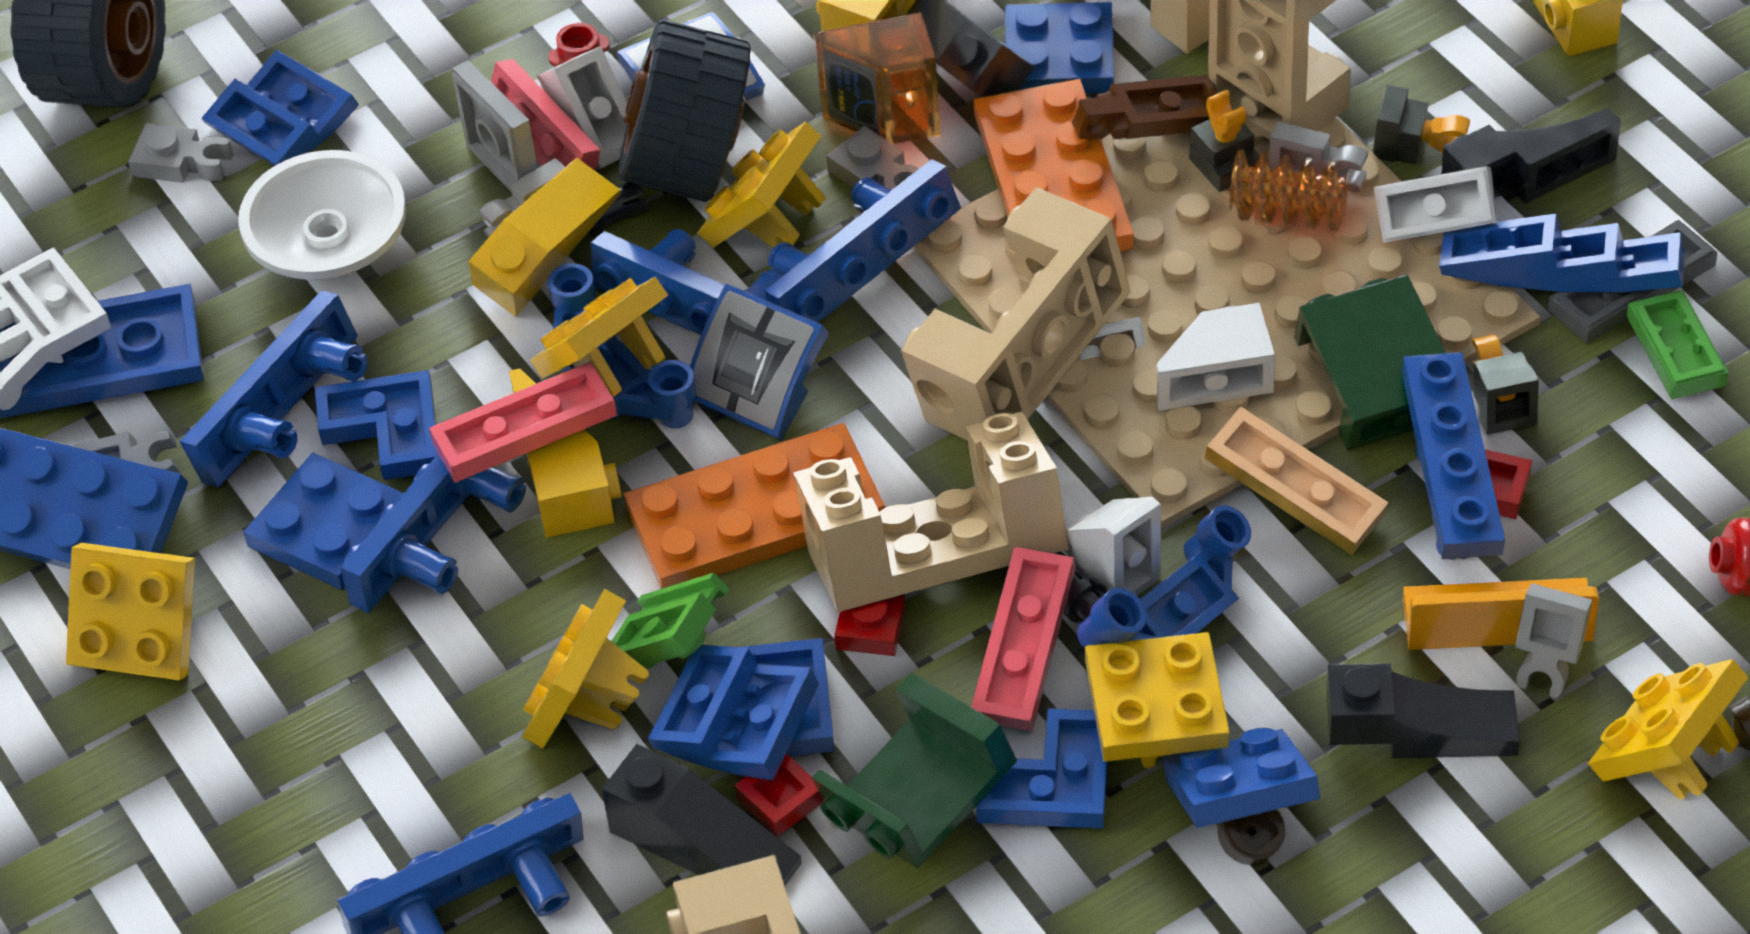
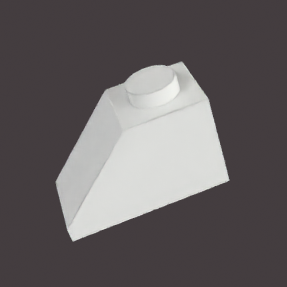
[537,47,627,169]
[1156,303,1275,411]
[1067,497,1161,596]

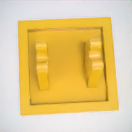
[697,121,825,249]
[529,276,669,397]
[66,543,195,681]
[522,589,649,748]
[1085,632,1230,768]
[1588,659,1749,799]

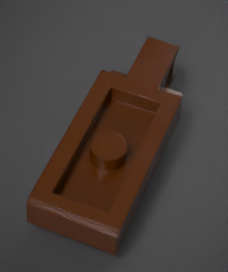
[1072,75,1218,140]

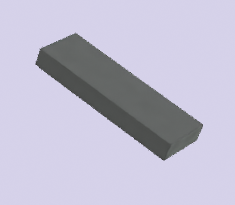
[1548,219,1718,344]

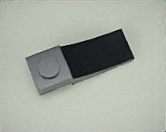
[1441,107,1621,204]
[1326,663,1520,758]

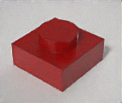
[1485,449,1532,519]
[834,594,906,656]
[735,753,824,837]

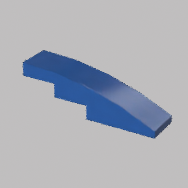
[1439,214,1685,292]

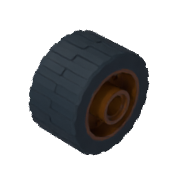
[10,0,166,108]
[618,19,751,202]

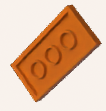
[973,79,1134,252]
[623,422,885,589]

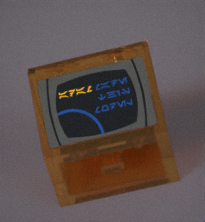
[814,12,940,144]

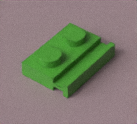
[612,572,729,669]

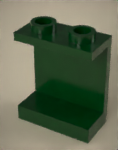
[1294,274,1446,451]
[812,672,1017,869]

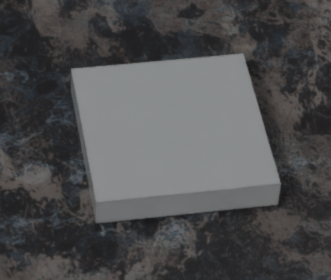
[452,60,538,192]

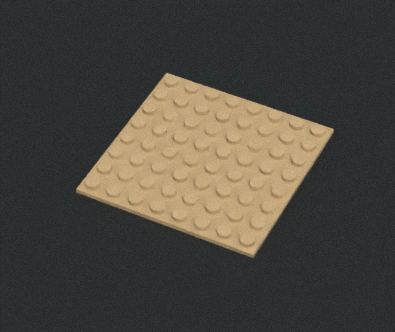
[912,117,1541,529]

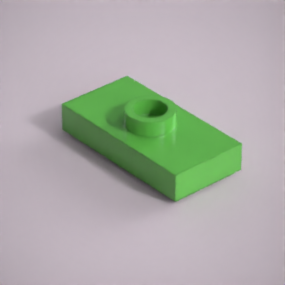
[1627,290,1729,400]

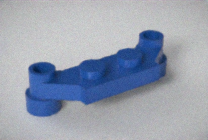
[544,263,696,428]
[1077,505,1251,648]

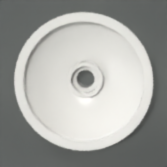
[238,150,406,280]

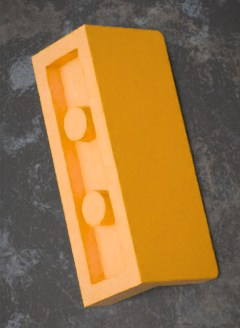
[1402,578,1599,650]

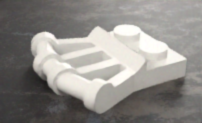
[0,247,111,410]

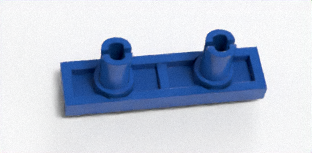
[765,159,961,323]
[591,229,782,335]
[179,290,368,488]
[1401,352,1505,560]
[340,454,526,613]
[338,792,584,934]

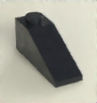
[896,0,1034,97]
[602,744,802,886]

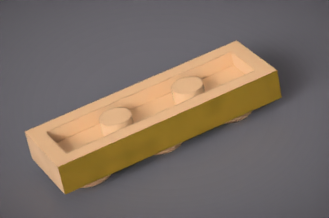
[1204,406,1389,555]

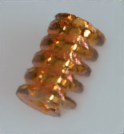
[1229,149,1350,232]

